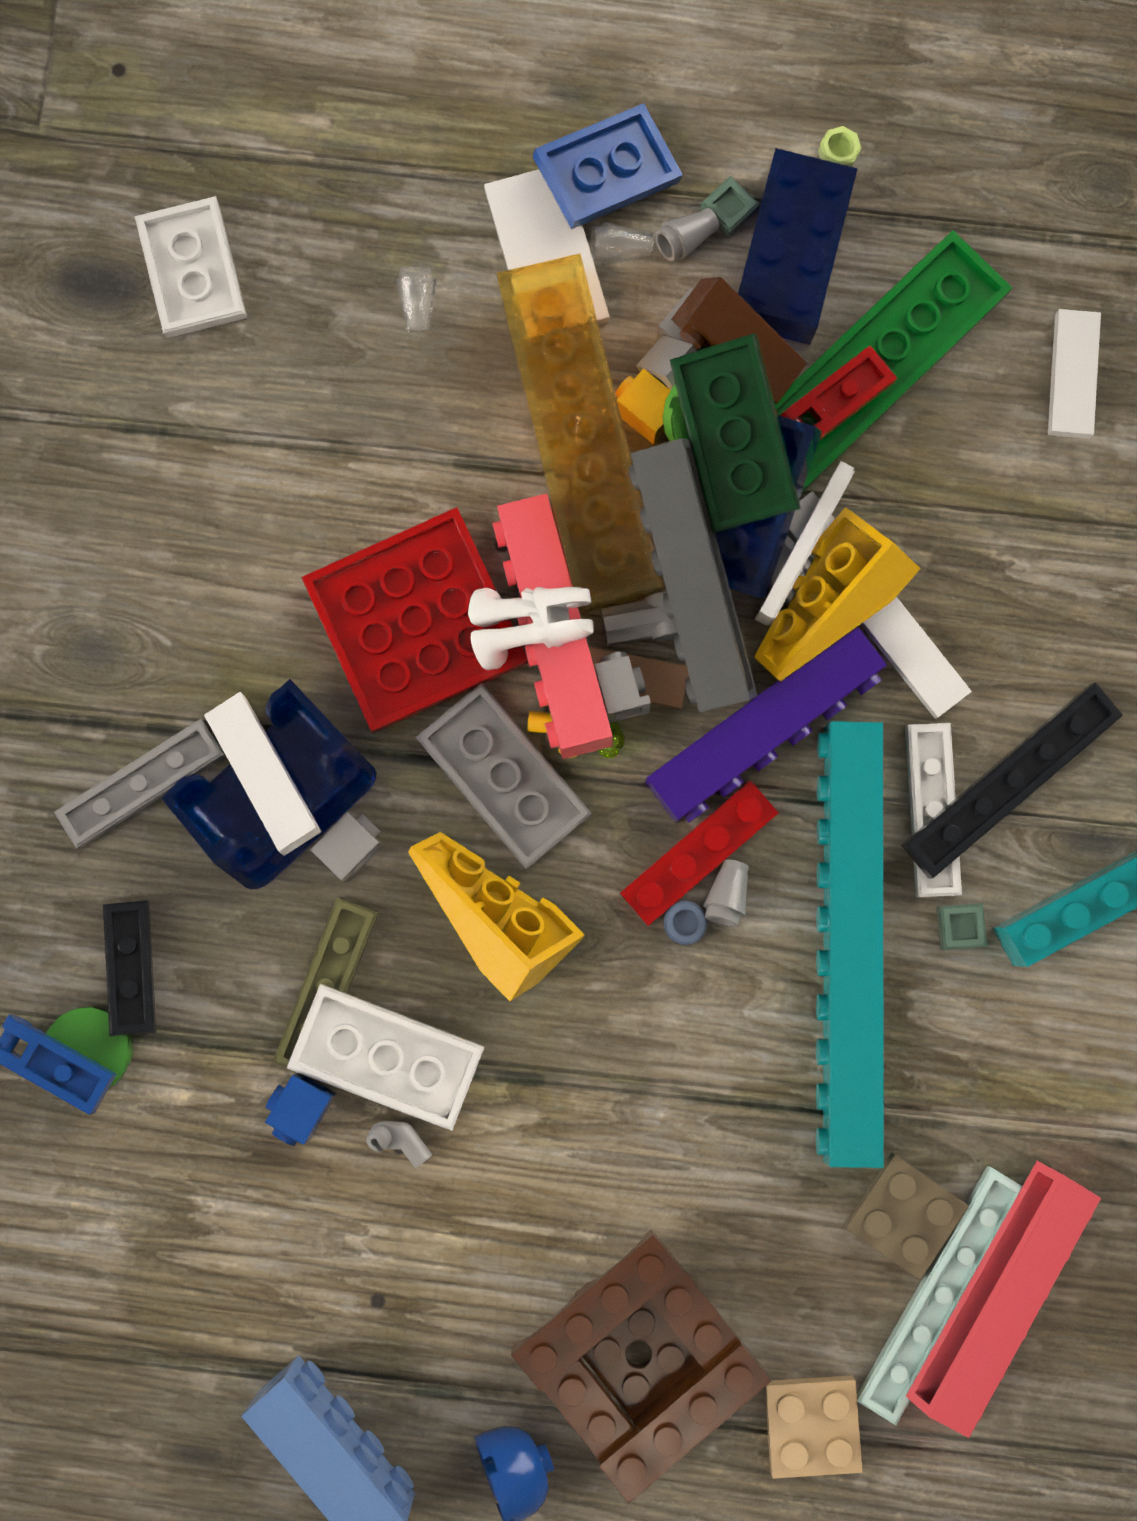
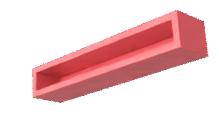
[492,493,613,759]
[906,1161,1101,1438]

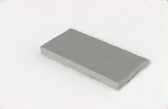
[416,683,592,870]

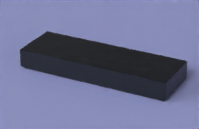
[103,900,157,1037]

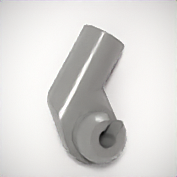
[366,1121,433,1168]

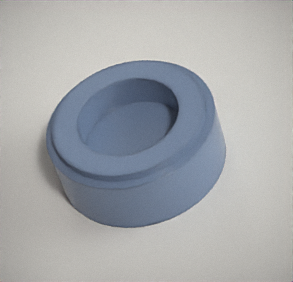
[663,901,707,945]

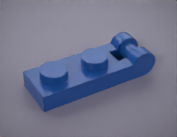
[0,1014,117,1115]

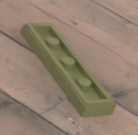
[273,897,379,1067]

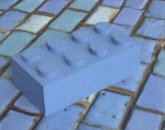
[241,1355,415,1521]

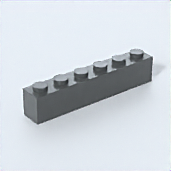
[629,438,757,713]

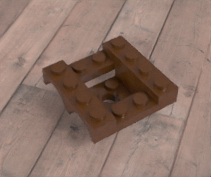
[511,1229,771,1504]

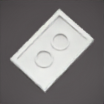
[135,196,247,338]

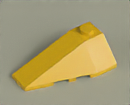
[754,507,921,681]
[408,832,585,1001]

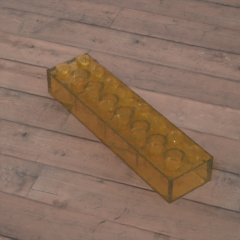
[496,253,663,614]

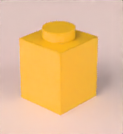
[615,368,671,445]

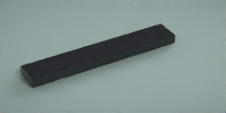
[901,682,1123,879]

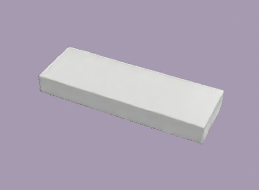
[1048,309,1101,439]

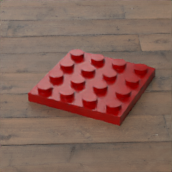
[301,507,528,734]

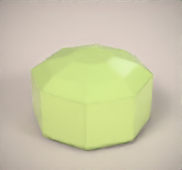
[818,126,862,173]

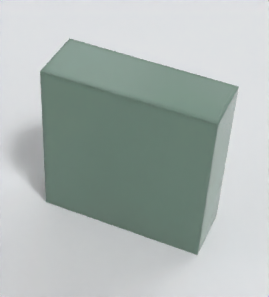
[700,176,760,238]
[936,903,988,950]

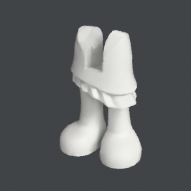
[468,587,594,670]

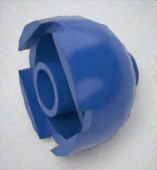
[474,1426,554,1521]

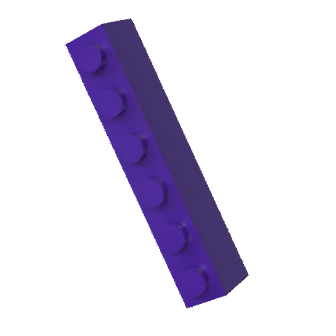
[645,626,887,823]

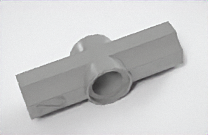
[600,591,678,647]

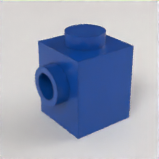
[265,1073,337,1146]

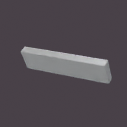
[54,719,226,849]

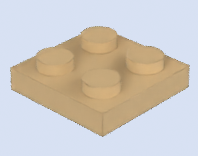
[764,1375,863,1479]

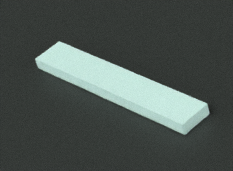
[857,1165,1022,1425]

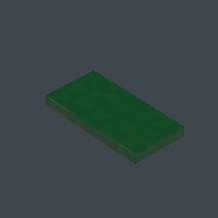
[669,333,801,533]

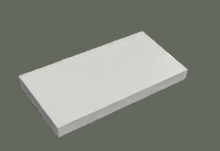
[484,169,610,344]
[287,984,484,1131]

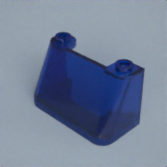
[161,679,377,890]

